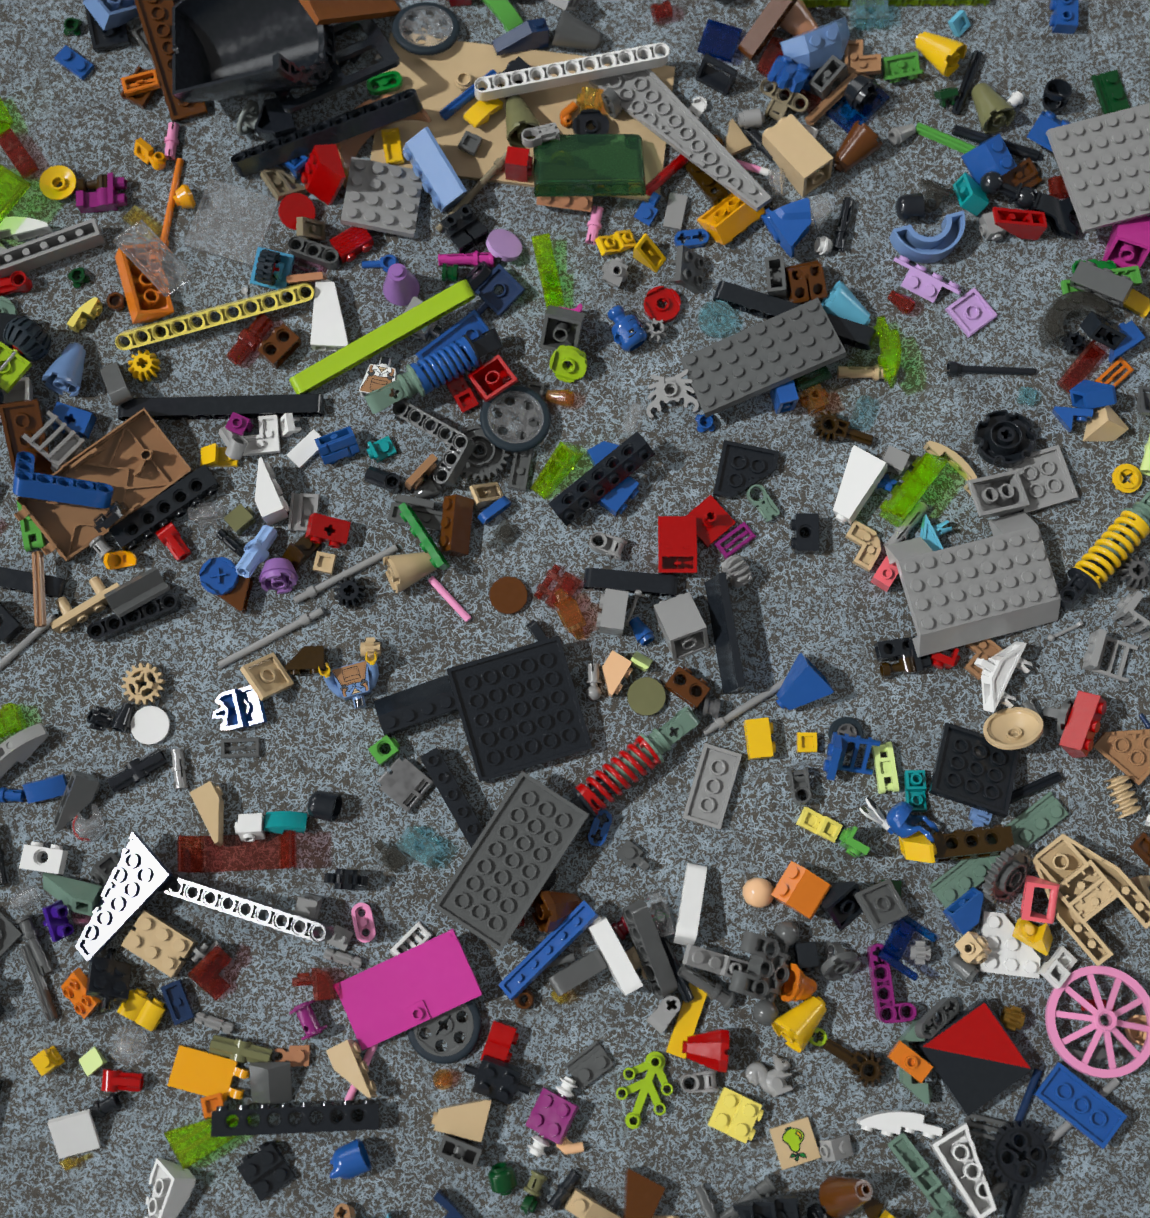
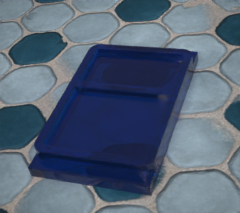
[825,75,890,134]

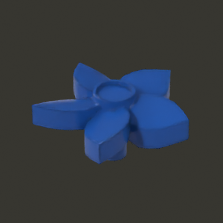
[877,474,898,491]

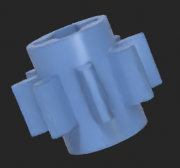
[968,808,992,827]

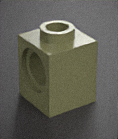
[223,503,256,536]

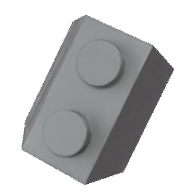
[654,592,709,661]

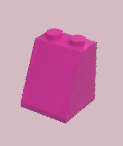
[1102,216,1150,269]

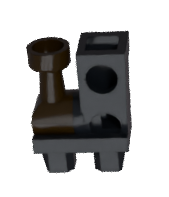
[874,636,932,678]

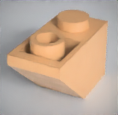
[602,650,633,697]

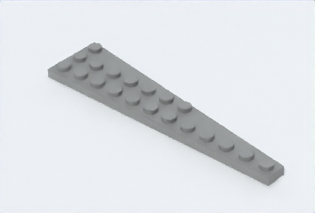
[589,60,771,212]

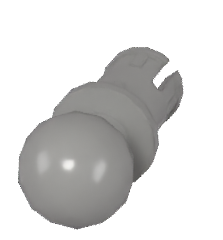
[586,663,601,701]

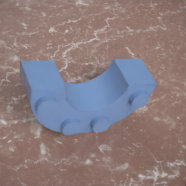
[889,211,965,263]

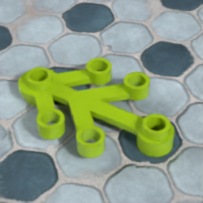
[616,1051,673,1129]

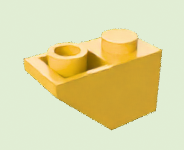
[898,831,937,863]

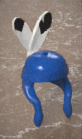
[859,797,939,842]

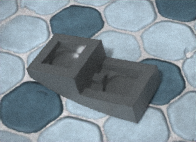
[1068,1047,1115,1060]

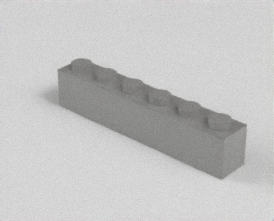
[0,218,106,278]

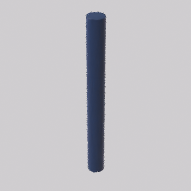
[1005,1068,1042,1148]

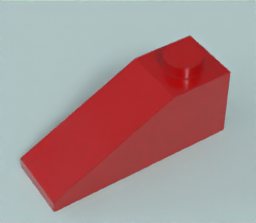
[992,207,1047,240]

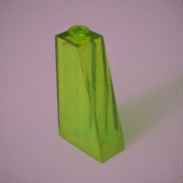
[164,1114,252,1170]

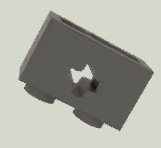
[765,255,787,299]
[436,1133,483,1170]

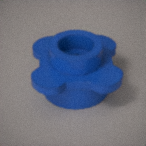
[695,414,715,433]

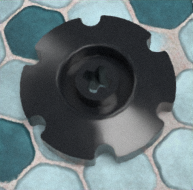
[973,410,1036,468]

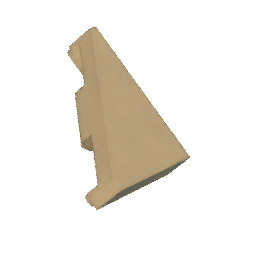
[725,119,751,156]

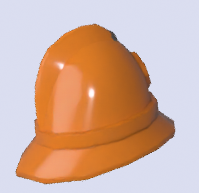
[778,963,818,1002]

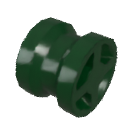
[442,263,458,283]

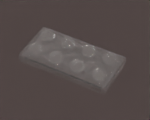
[113,219,194,297]

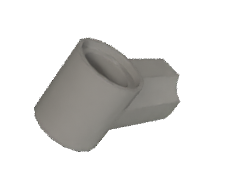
[218,425,248,460]

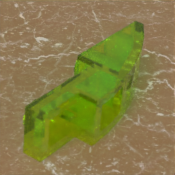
[531,233,565,309]
[874,316,902,388]

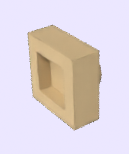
[313,551,337,575]

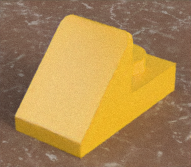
[200,443,239,467]
[1012,918,1053,956]

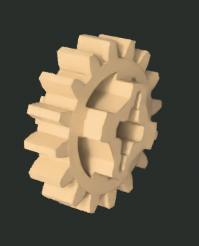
[121,663,166,706]

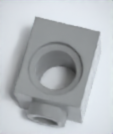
[882,445,910,475]

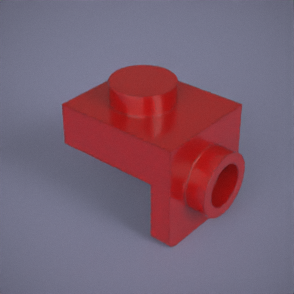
[929,648,960,669]

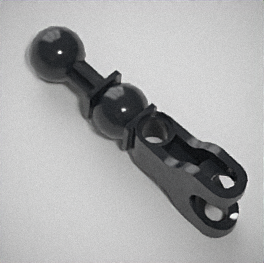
[980,171,1079,240]

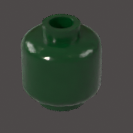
[488,1162,517,1196]

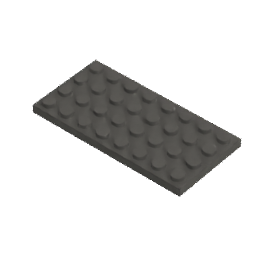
[680,298,847,418]
[433,771,589,952]

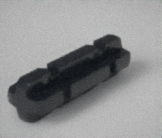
[216,529,245,558]

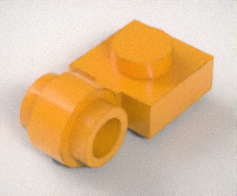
[134,137,166,170]

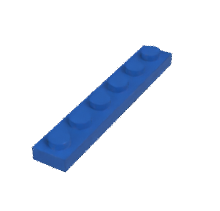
[498,900,599,1001]

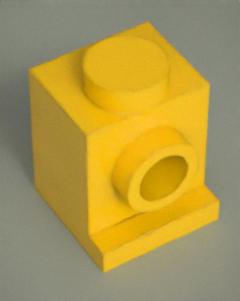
[30,1045,65,1076]

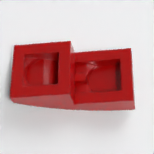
[446,373,479,413]

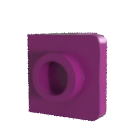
[225,412,253,436]

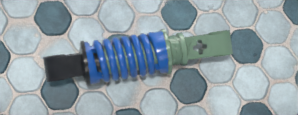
[364,328,504,414]

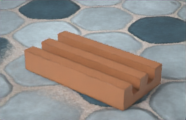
[286,272,327,284]

